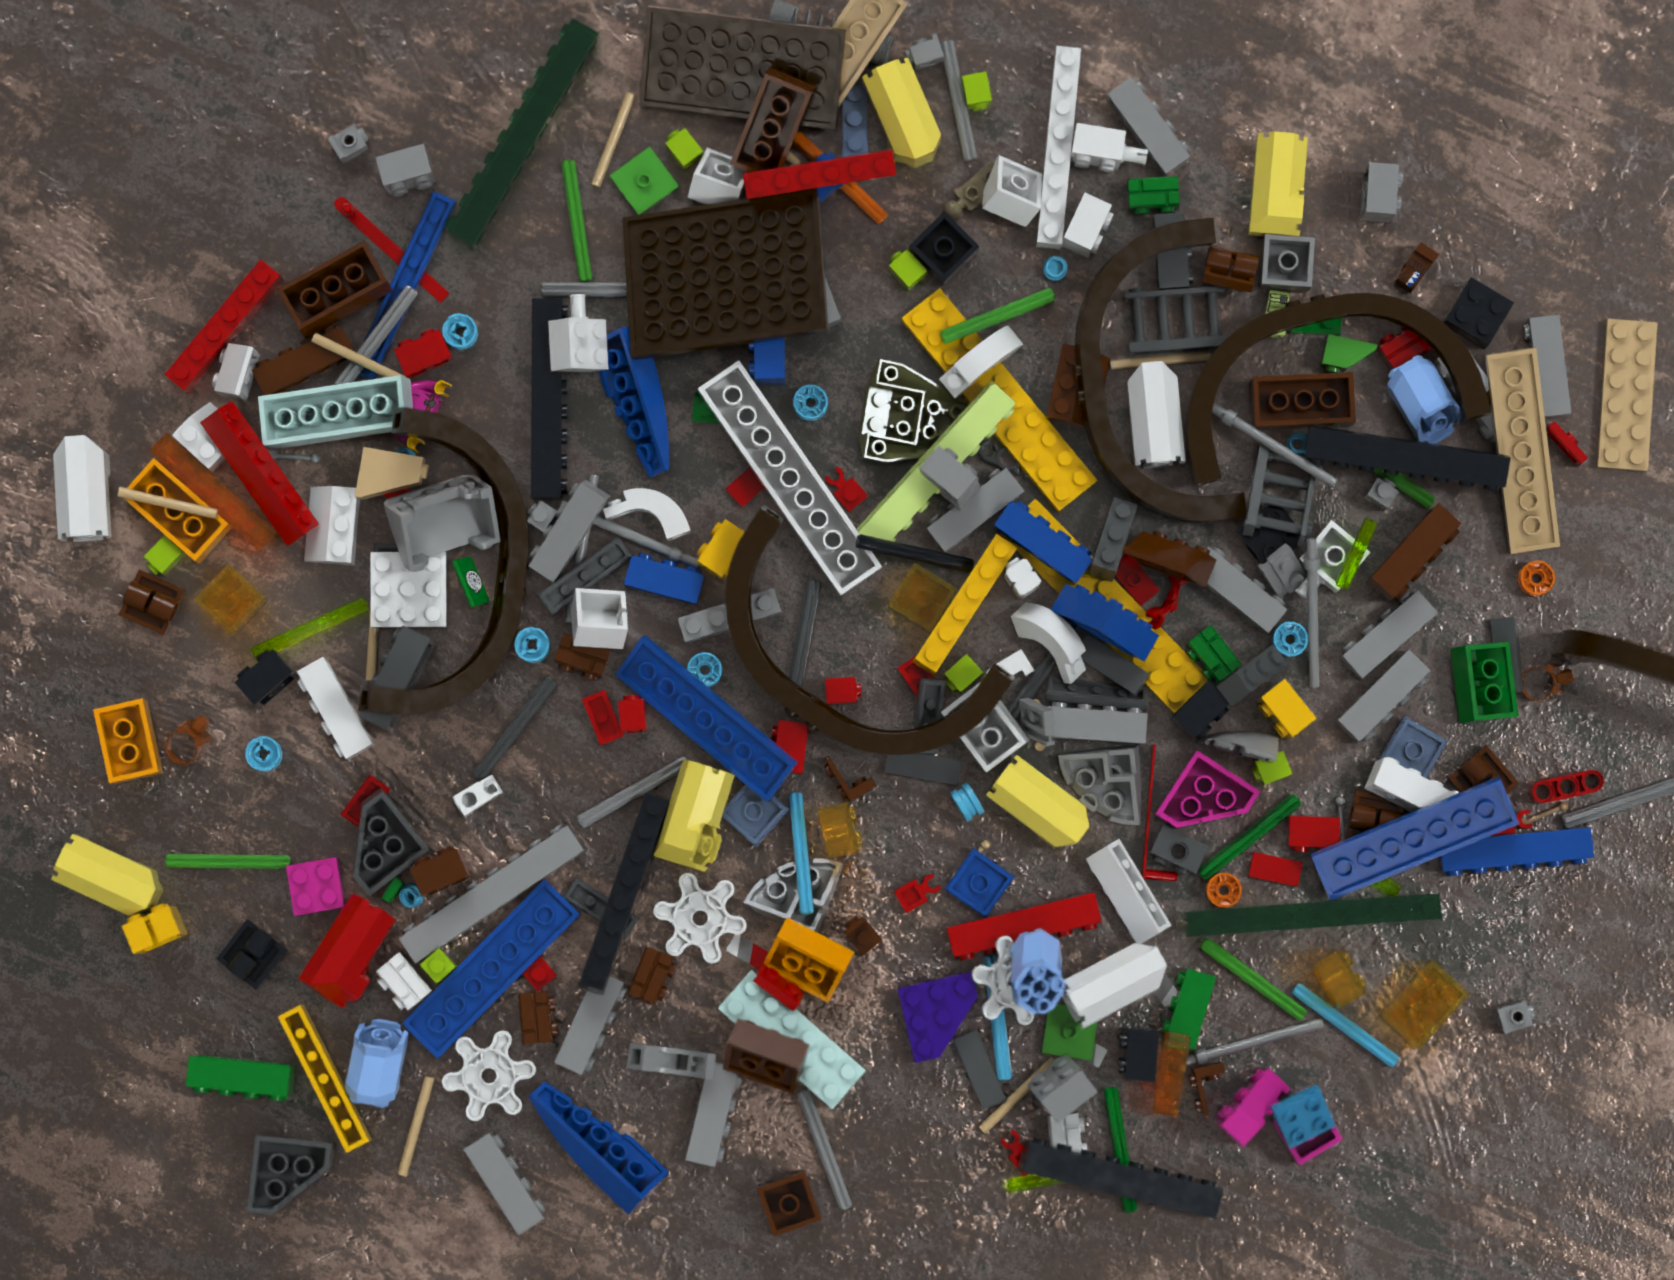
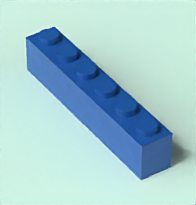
[1438,827,1594,876]

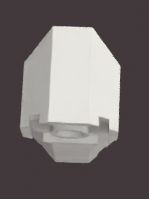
[1125,361,1186,469]
[53,435,112,542]
[1062,943,1167,1030]

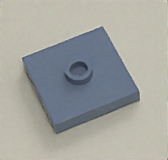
[1379,716,1448,779]
[722,784,790,847]

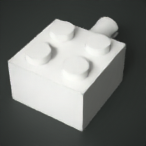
[1070,123,1148,172]
[548,294,608,372]
[1295,520,1370,600]

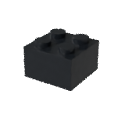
[909,211,980,286]
[1443,277,1514,350]
[234,649,299,708]
[1170,681,1229,741]
[1118,1028,1159,1082]

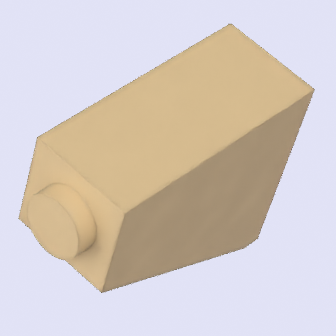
[355,447,429,500]

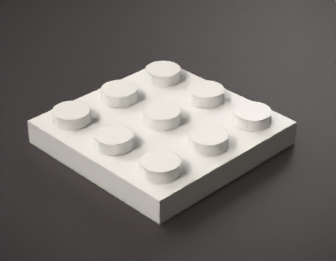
[370,552,447,628]

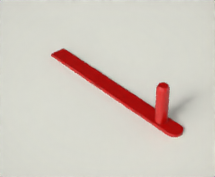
[334,197,450,303]
[1141,744,1178,882]

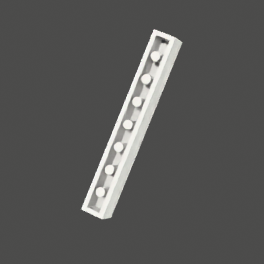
[1036,46,1081,250]

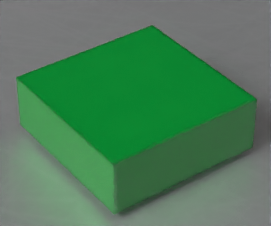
[381,877,405,903]

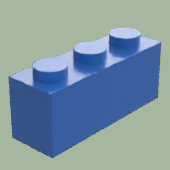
[624,553,705,606]

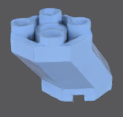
[1387,355,1462,444]
[1009,928,1065,1015]
[345,1019,408,1108]

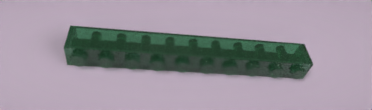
[446,19,600,250]
[1184,893,1442,937]

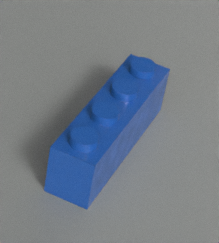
[993,500,1093,585]

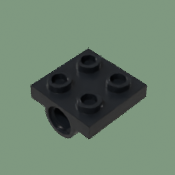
[1236,505,1307,564]
[216,919,288,990]

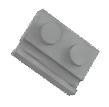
[1258,543,1307,600]
[1019,697,1055,746]

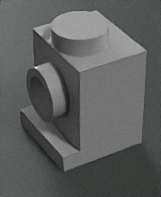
[904,33,944,70]
[328,124,369,164]
[1364,476,1399,511]
[527,501,557,533]
[1494,1001,1536,1034]

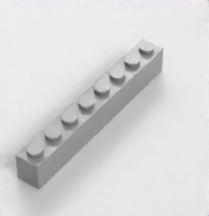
[399,824,585,964]

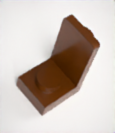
[823,756,877,802]
[844,916,882,956]
[1189,1062,1226,1119]

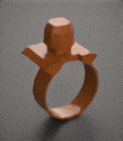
[1522,663,1576,701]
[165,715,212,765]

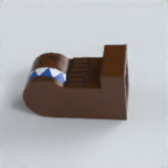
[1394,242,1439,293]

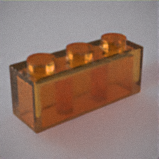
[1152,1032,1190,1117]

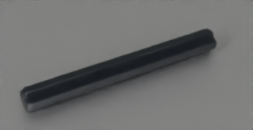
[855,535,974,572]

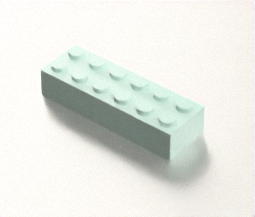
[258,375,413,450]
[718,970,866,1109]

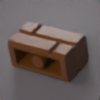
[554,633,612,681]
[627,946,677,1004]
[518,991,558,1045]

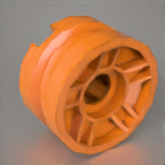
[1517,560,1555,597]
[1205,873,1242,908]

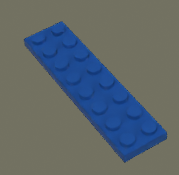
[615,635,798,802]
[1311,776,1519,901]
[402,879,581,1059]

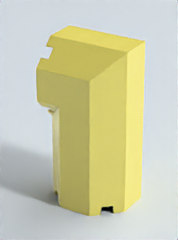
[862,58,941,168]
[1248,131,1308,237]
[986,755,1089,848]
[653,759,735,872]
[51,834,163,916]

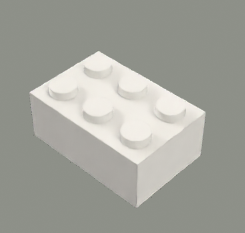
[941,683,1030,773]

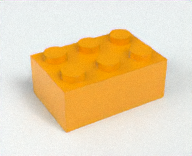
[93,698,163,785]
[764,917,854,1003]

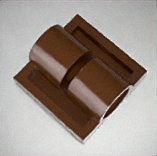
[1202,245,1259,293]
[118,569,186,636]
[1447,745,1519,795]
[1345,790,1404,840]

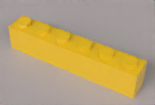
[913,534,1018,675]
[278,1005,372,1153]

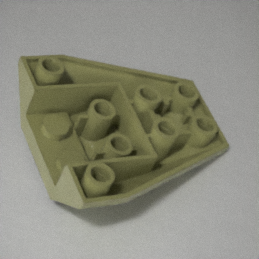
[858,359,969,462]

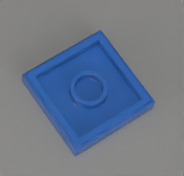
[944,848,1014,918]

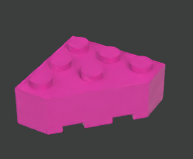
[1154,750,1261,829]
[1215,1067,1291,1146]

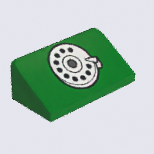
[452,557,490,609]

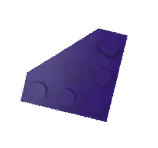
[898,972,978,1063]

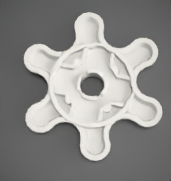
[654,873,747,964]
[972,936,1034,1025]
[442,1031,536,1121]

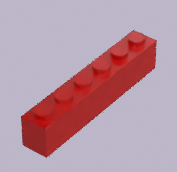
[743,149,897,199]
[164,259,284,394]
[200,401,319,546]
[946,892,1102,961]

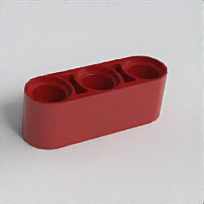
[1528,770,1604,804]

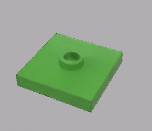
[610,147,679,215]
[1041,1004,1097,1060]

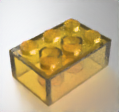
[1378,959,1470,1050]

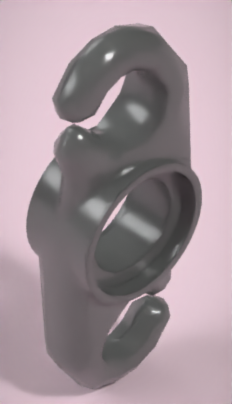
[977,440,1029,479]

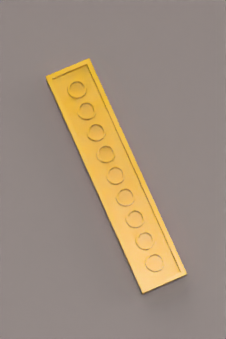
[901,288,1098,512]
[999,498,1208,714]

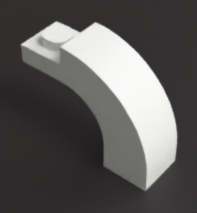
[939,325,1024,398]
[603,488,691,541]
[1011,602,1086,684]

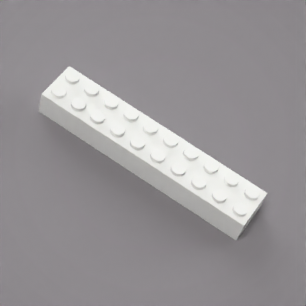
[698,360,882,597]

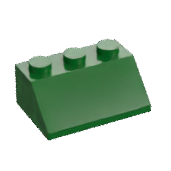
[1450,642,1519,724]

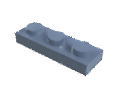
[842,83,868,157]

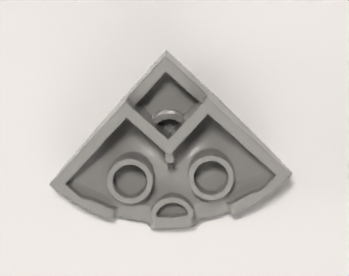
[1196,730,1279,763]
[1058,745,1141,825]
[743,858,843,933]

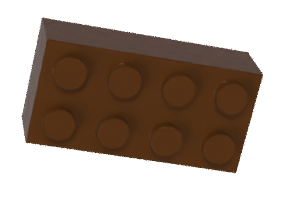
[730,67,816,172]
[277,240,393,339]
[1250,372,1356,430]
[1366,503,1461,602]

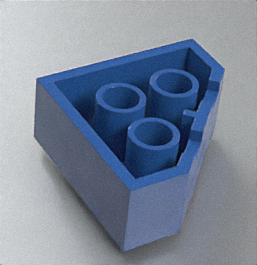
[1051,584,1159,662]

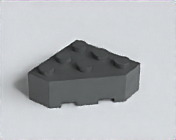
[352,787,429,896]
[247,1134,335,1215]

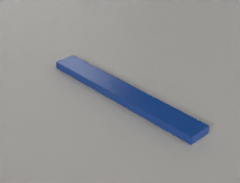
[359,191,457,380]

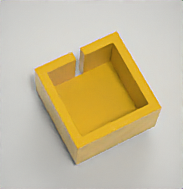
[696,519,744,582]
[1257,679,1316,740]
[122,903,188,954]

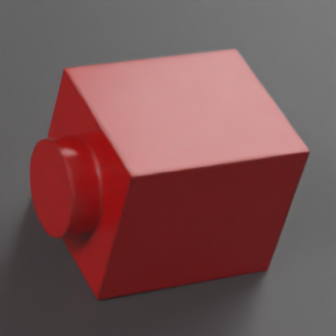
[825,677,862,705]

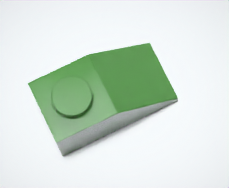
[1320,334,1378,373]

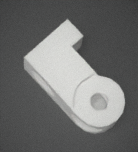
[986,649,1034,677]
[452,775,503,818]

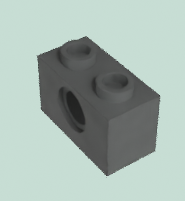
[1149,825,1209,876]

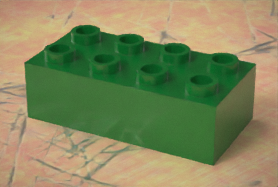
[186,1055,297,1101]

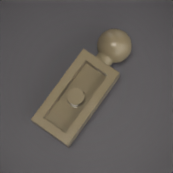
[943,161,994,220]

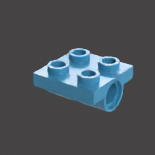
[1271,1084,1335,1149]

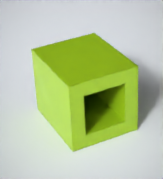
[962,71,992,112]
[665,128,704,171]
[889,249,927,291]
[144,535,186,576]
[944,654,983,694]
[1251,751,1293,786]
[420,948,458,984]

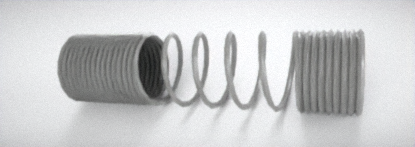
[768,0,894,66]

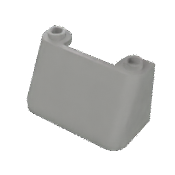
[384,475,501,572]

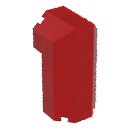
[298,893,396,1008]

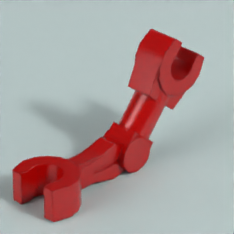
[1146,575,1187,630]

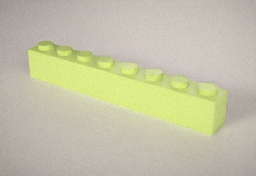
[856,381,1016,542]

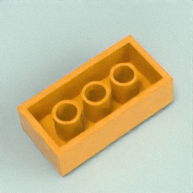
[124,458,232,564]

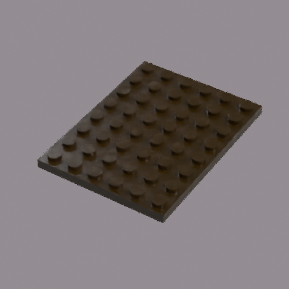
[622,188,829,360]

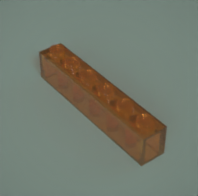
[149,432,280,554]

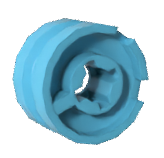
[442,313,479,351]
[793,384,828,421]
[1272,621,1308,658]
[514,627,551,663]
[687,652,723,687]
[245,736,283,772]
[950,782,985,822]

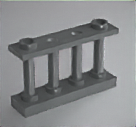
[1123,283,1229,356]
[1242,442,1322,547]

